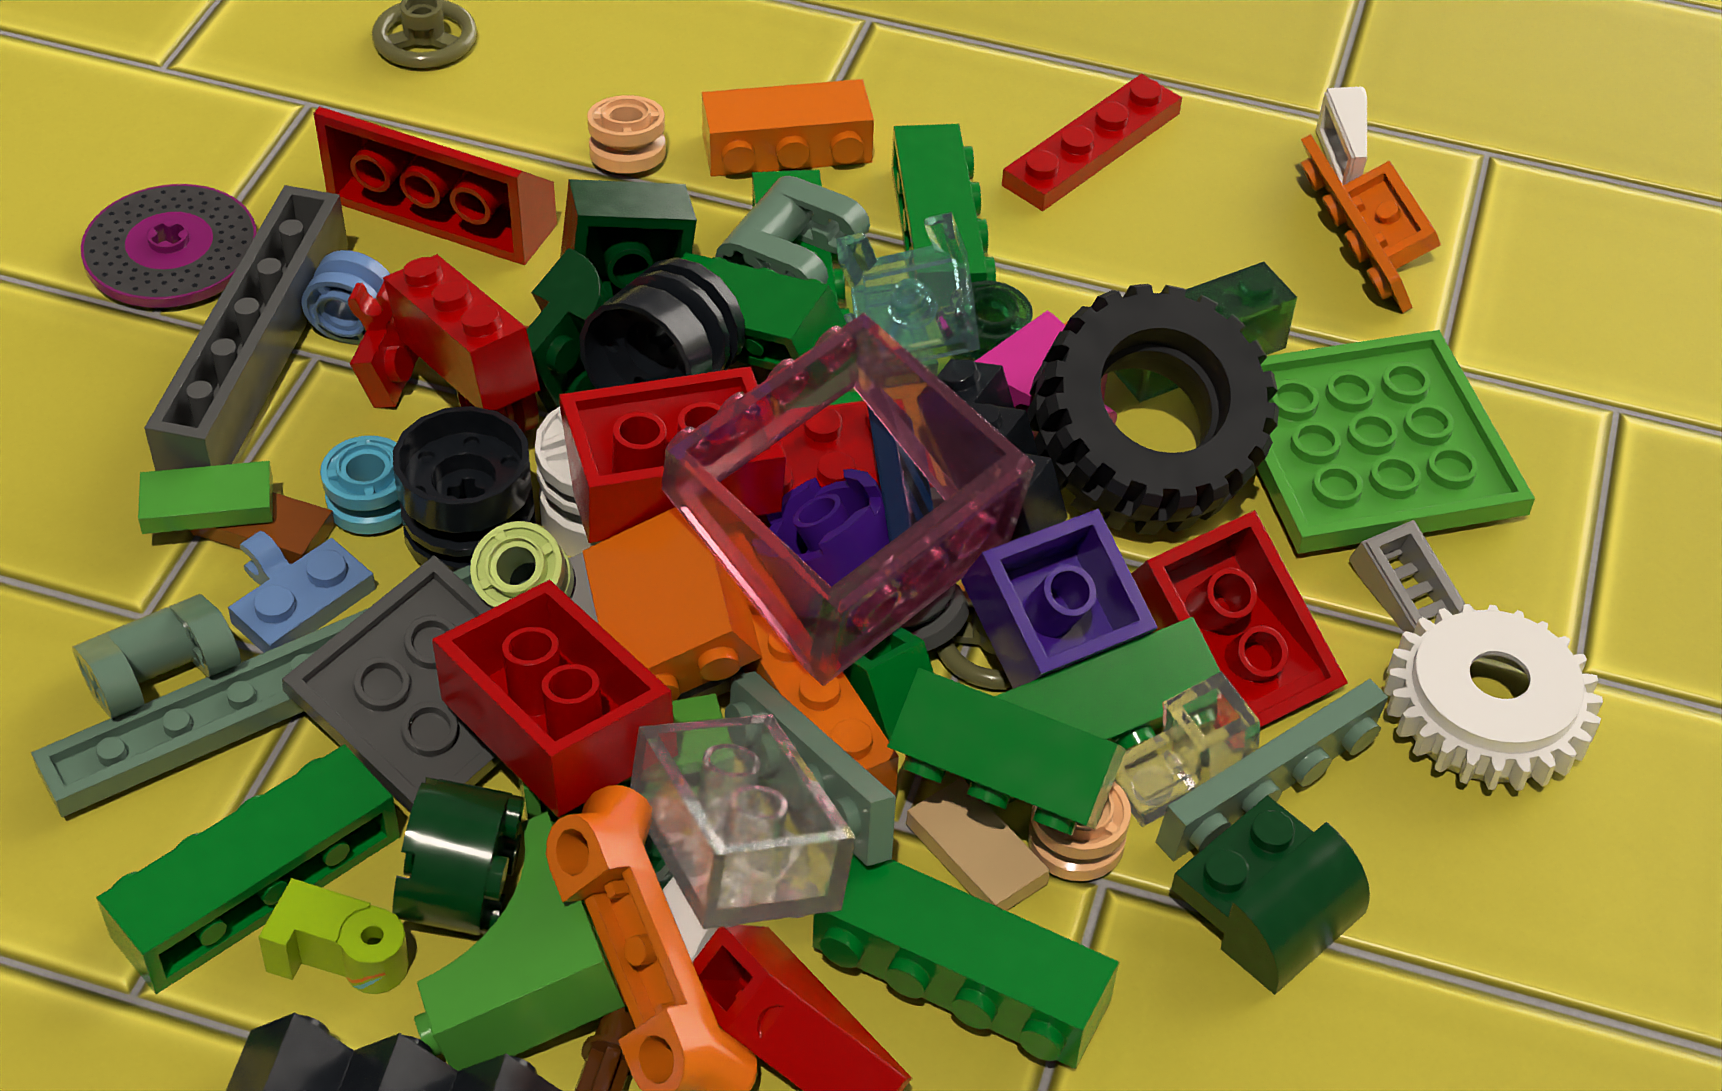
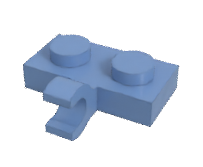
[228,530,375,653]

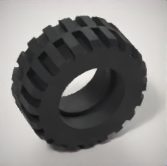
[1027,284,1279,535]

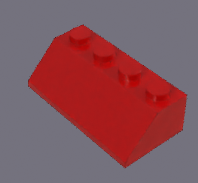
[313,106,557,266]

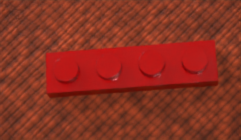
[1001,73,1182,211]

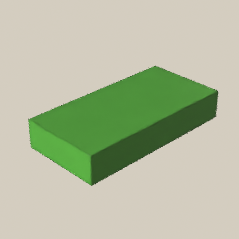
[138,461,273,534]

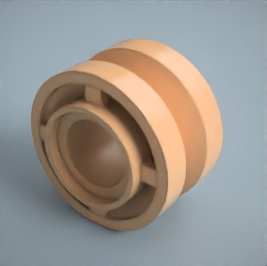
[587,95,666,173]
[1028,781,1131,881]

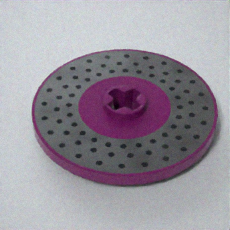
[81,184,257,308]

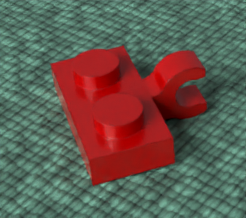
[348,282,419,408]

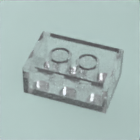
[630,714,856,929]

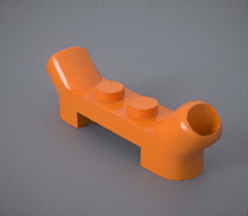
[546,785,757,1091]

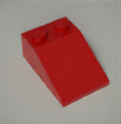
[1131,510,1348,740]

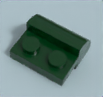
[526,248,610,414]
[1171,795,1370,995]

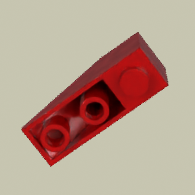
[692,923,912,1091]

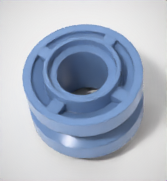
[301,250,390,344]

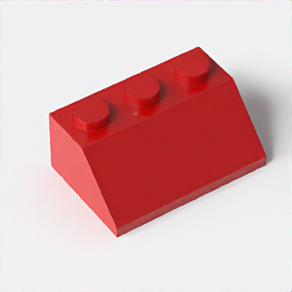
[559,366,786,543]

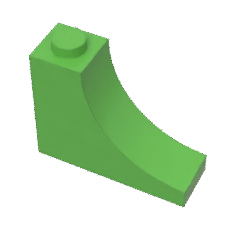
[414,812,625,1071]

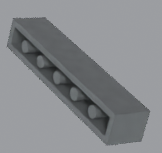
[144,185,348,471]

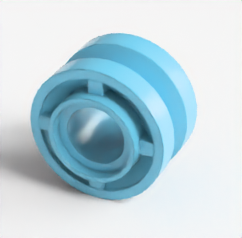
[320,436,402,534]

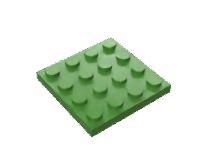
[1257,330,1535,554]

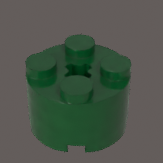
[392,777,525,936]

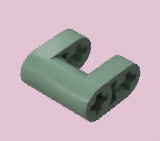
[715,176,870,284]
[72,594,241,719]

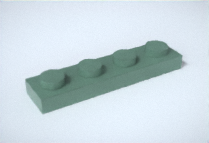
[724,671,896,866]
[1156,679,1388,862]

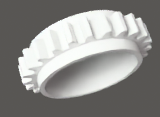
[1384,604,1603,791]

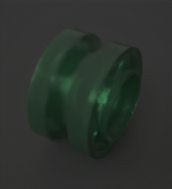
[945,280,1033,362]

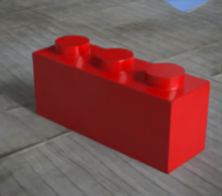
[383,254,540,411]

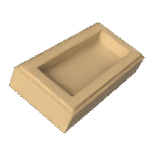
[906,777,1050,911]

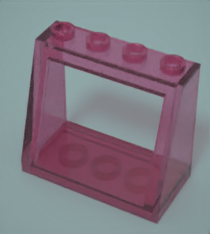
[661,313,1036,686]

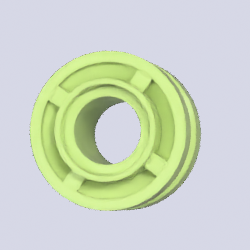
[470,521,574,608]

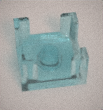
[836,212,980,374]

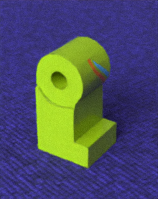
[258,878,409,994]

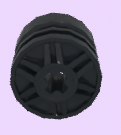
[579,257,745,389]
[393,406,536,572]

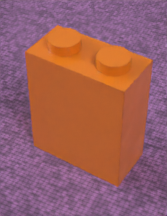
[582,496,762,701]

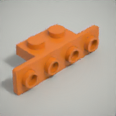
[1300,134,1441,313]

